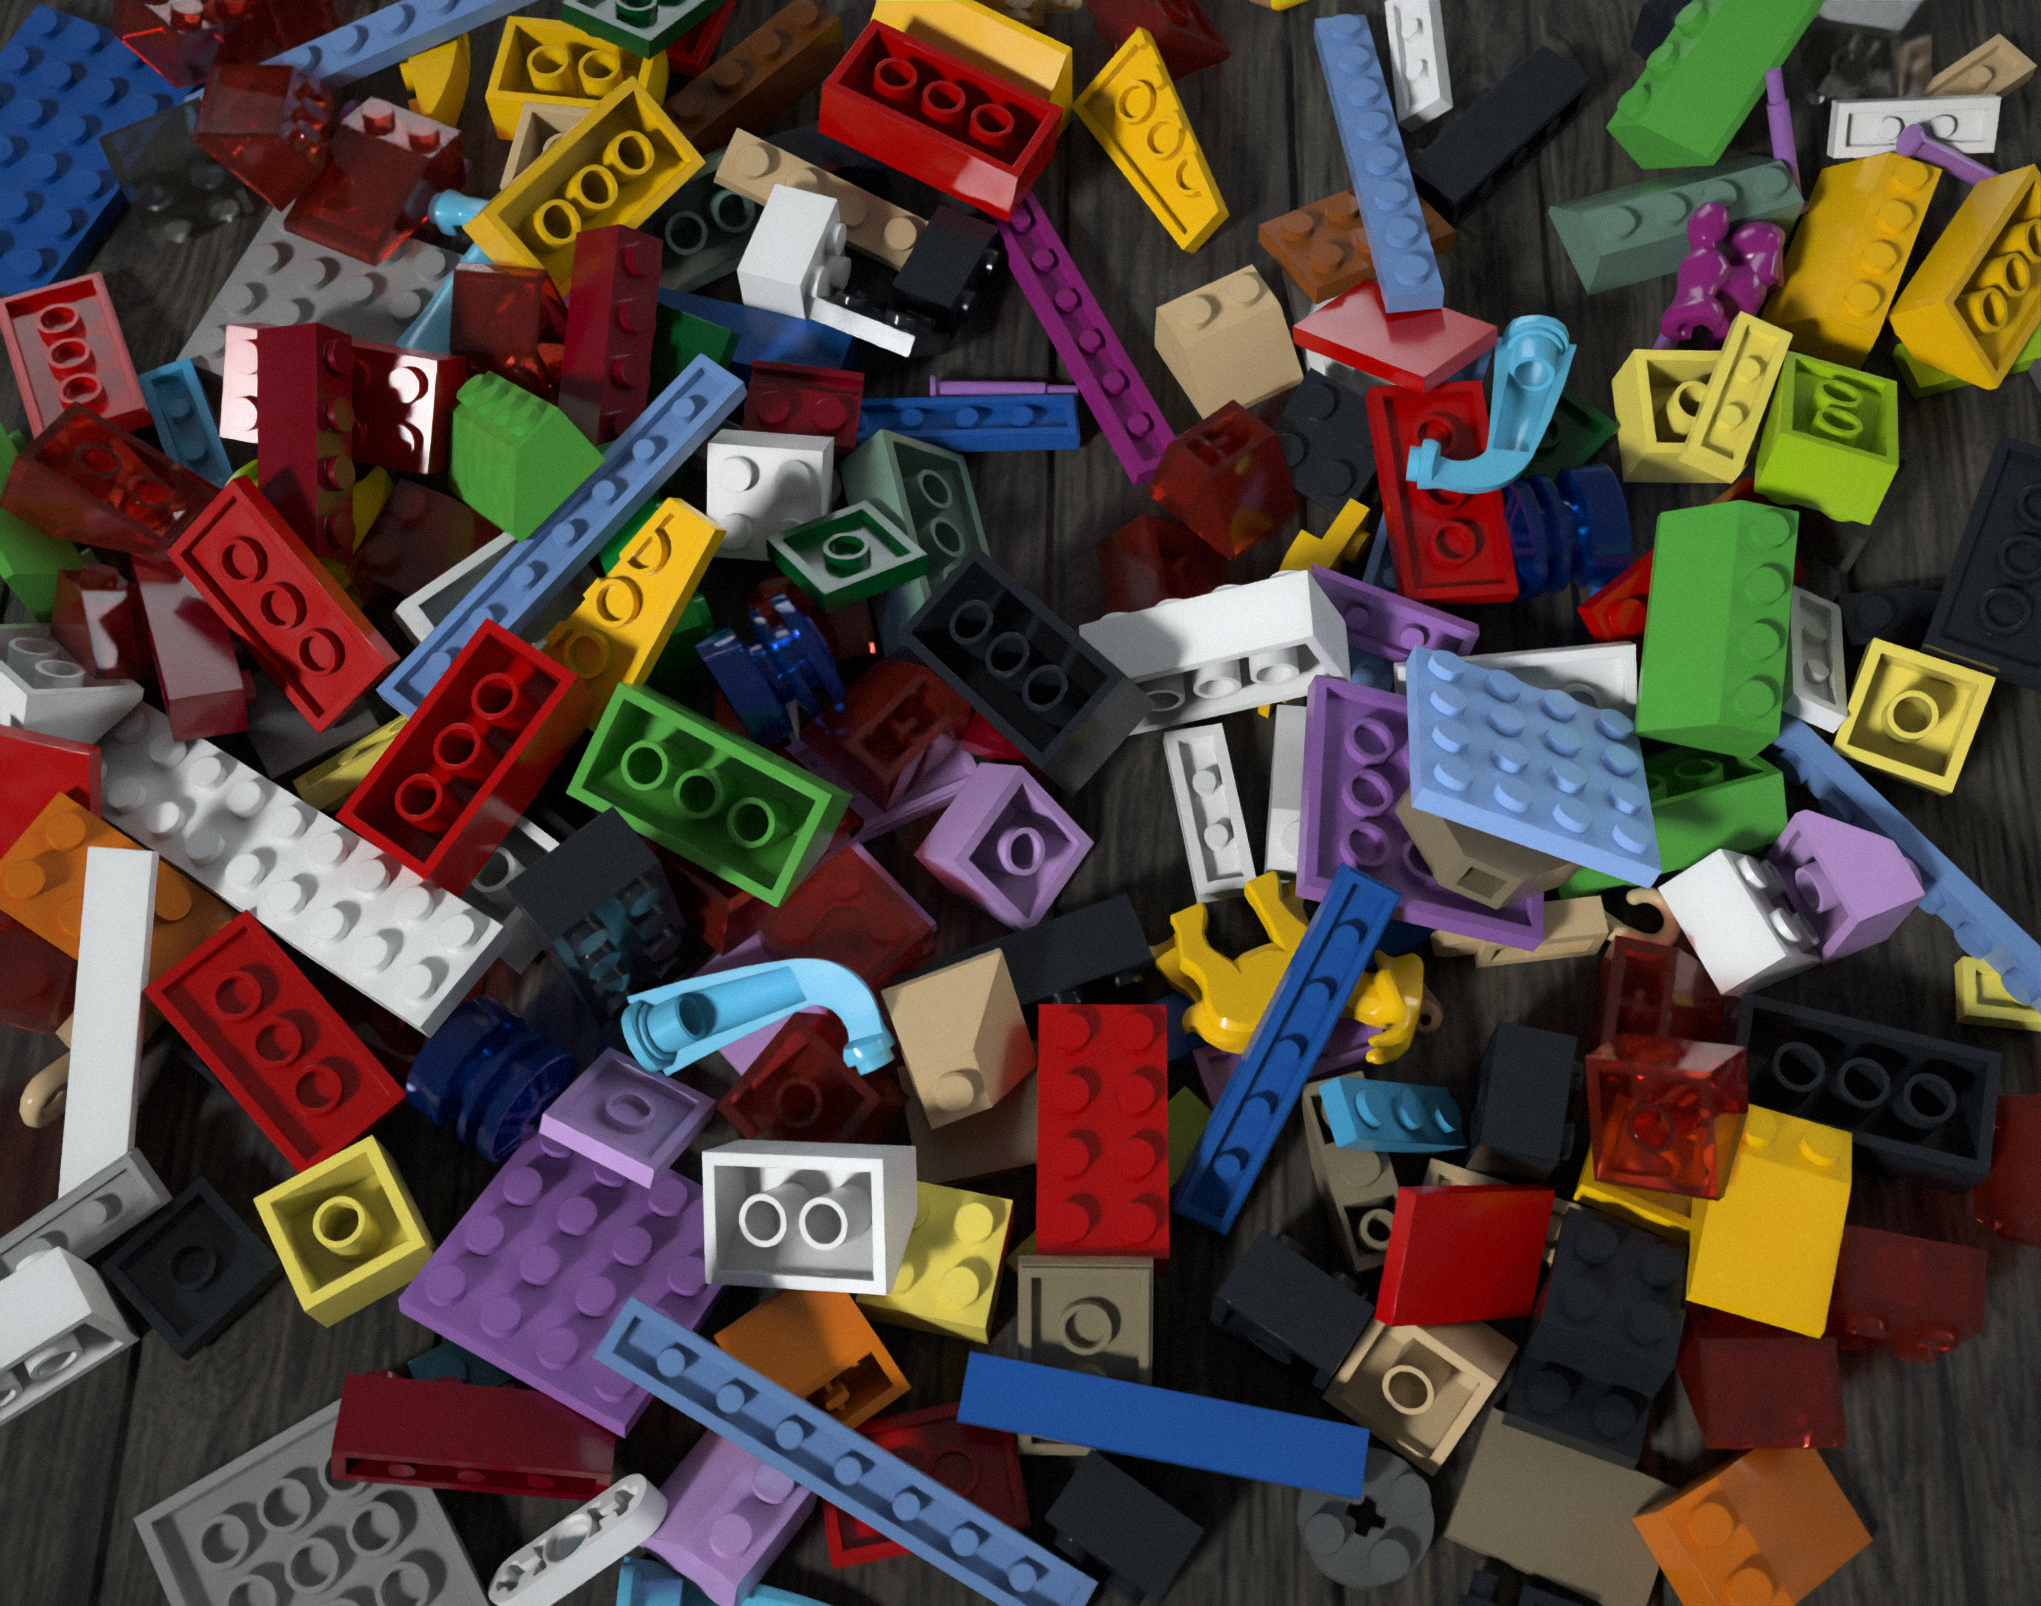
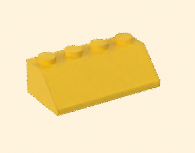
[870,0,1072,139]
[462,75,706,303]
[1760,152,1942,371]
[1886,164,2041,390]

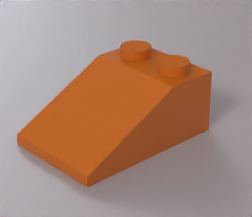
[1631,1418,1873,1606]

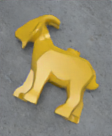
[1149,870,1424,1065]

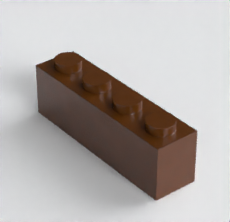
[660,0,845,157]

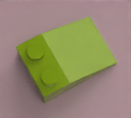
[1754,350,1899,526]

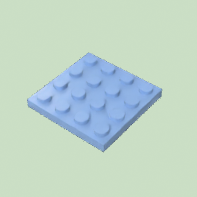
[1405,644,1662,889]

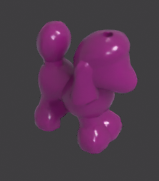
[1660,202,1786,351]

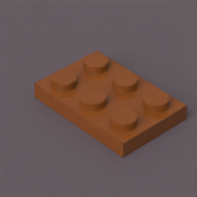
[1258,187,1456,305]

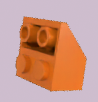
[714,1288,911,1429]

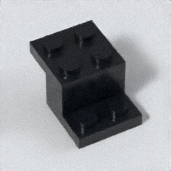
[1501,1206,1689,1471]

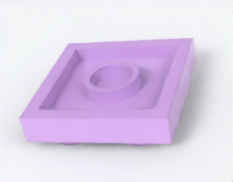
[539,1047,716,1189]

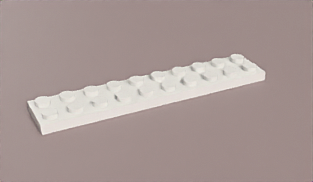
[93,701,513,1038]

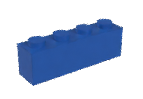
[657,287,859,393]

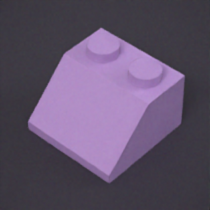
[914,762,1094,932]
[1762,809,1926,966]
[639,1429,818,1606]

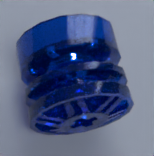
[1501,463,1631,599]
[693,591,848,749]
[405,994,578,1165]

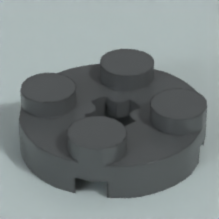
[1296,1447,1434,1589]

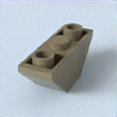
[1395,785,1582,910]
[1300,1071,1399,1274]

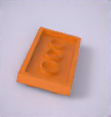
[0,791,240,1023]

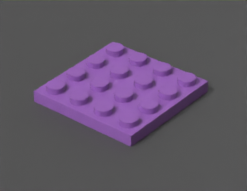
[1295,674,1544,952]
[398,1120,730,1439]

